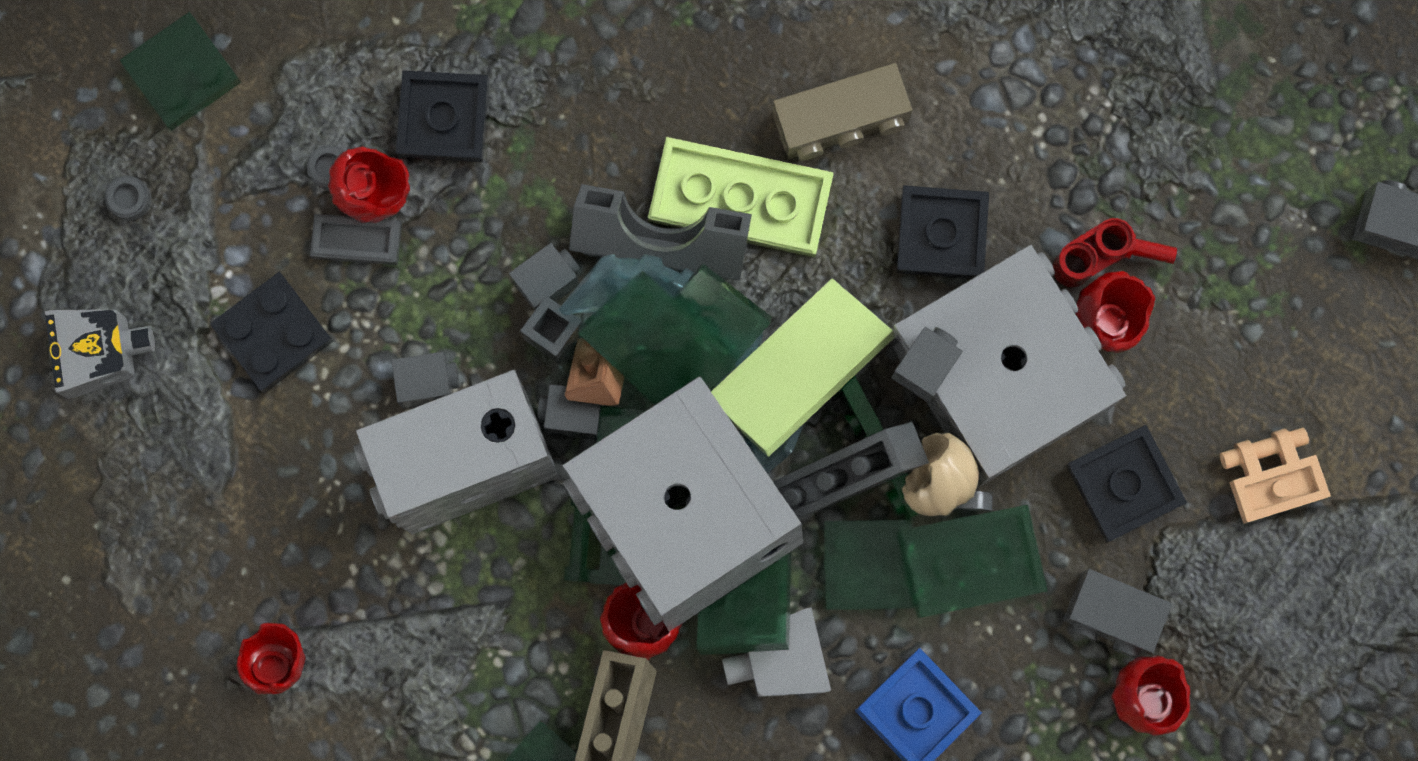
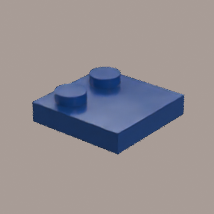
[855,648,982,761]

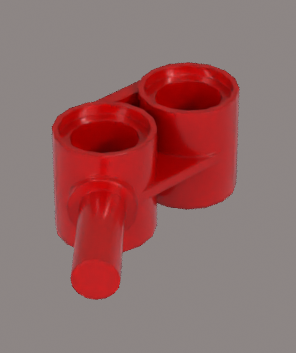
[1053,218,1177,287]

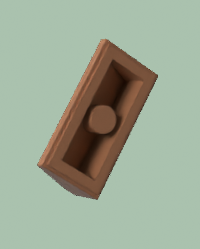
[565,328,629,406]

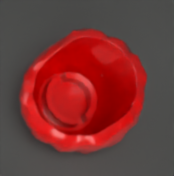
[328,146,410,223]
[1075,271,1155,353]
[600,583,682,660]
[1111,655,1191,736]

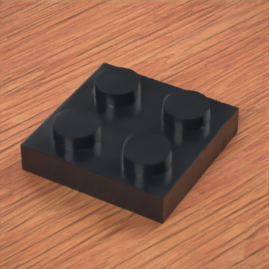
[396,70,489,162]
[896,185,989,279]
[210,271,334,394]
[1066,425,1187,543]

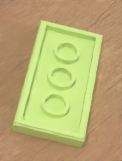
[648,137,834,257]
[711,279,895,457]

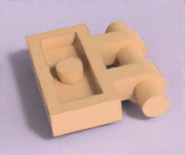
[1220,427,1331,524]

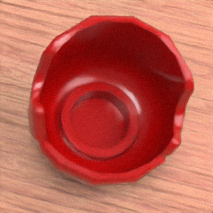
[236,623,306,694]

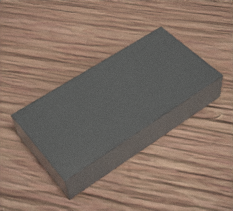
[310,214,402,265]

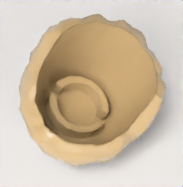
[902,433,980,516]

